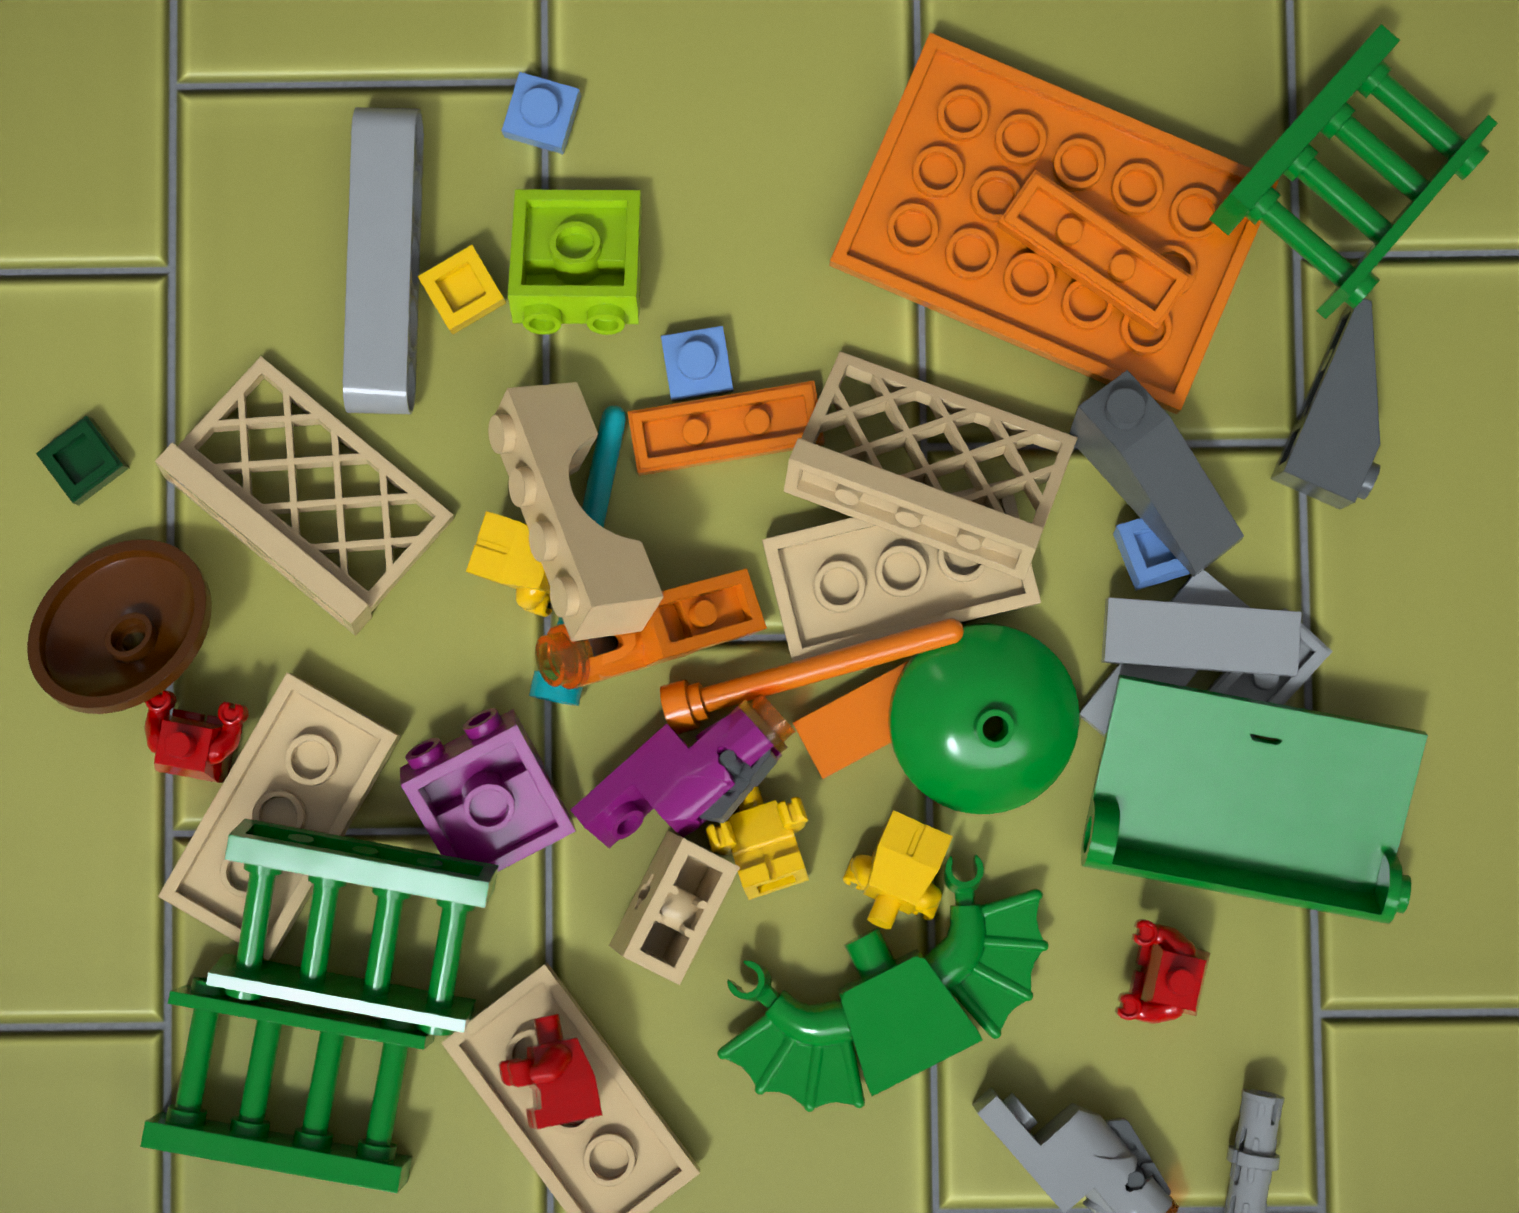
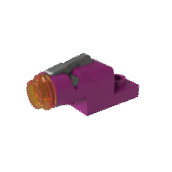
[571,693,796,848]

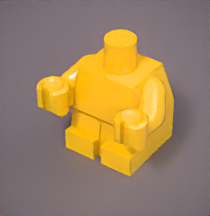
[466,511,552,617]
[705,787,809,900]
[843,810,953,929]

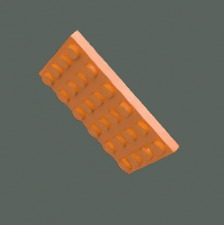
[829,33,1279,414]

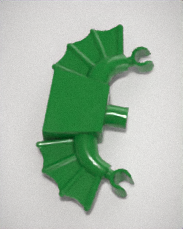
[717,855,1049,1112]

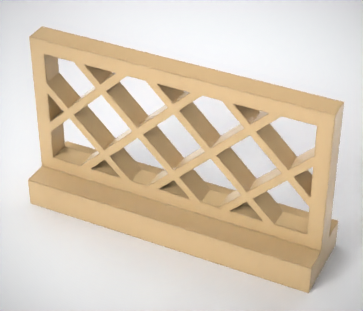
[783,351,1078,580]
[155,356,454,636]

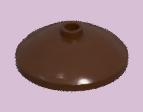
[27,539,212,714]

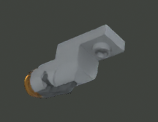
[972,1087,1179,1213]

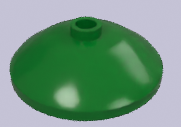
[888,623,1080,814]

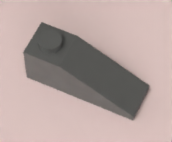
[1270,298,1381,510]
[1069,370,1244,577]

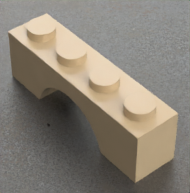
[488,382,664,641]

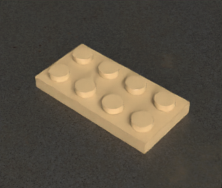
[762,479,1041,662]
[158,673,401,960]
[441,963,701,1213]

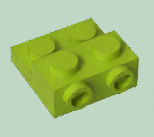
[508,189,642,335]

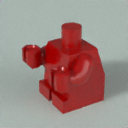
[144,690,249,783]
[1115,919,1210,1024]
[498,1014,602,1130]

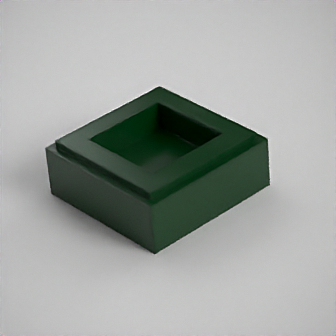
[36,415,129,505]

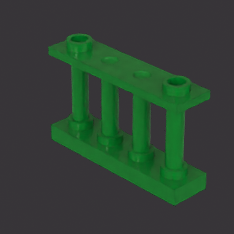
[1209,24,1498,319]
[206,818,499,1036]
[140,977,435,1193]

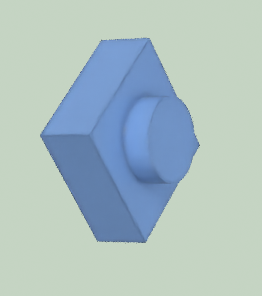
[501,72,581,154]
[661,326,734,402]
[1113,518,1191,591]

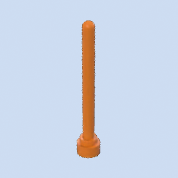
[660,618,964,734]

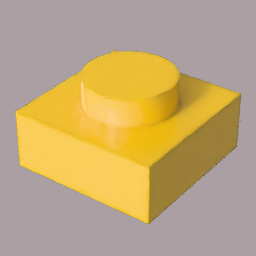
[417,245,506,335]

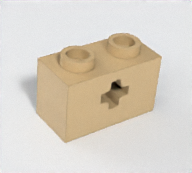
[609,831,740,985]

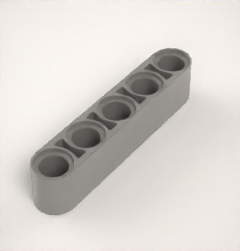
[343,107,424,414]

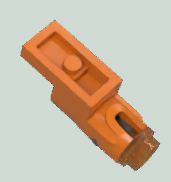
[535,568,767,689]

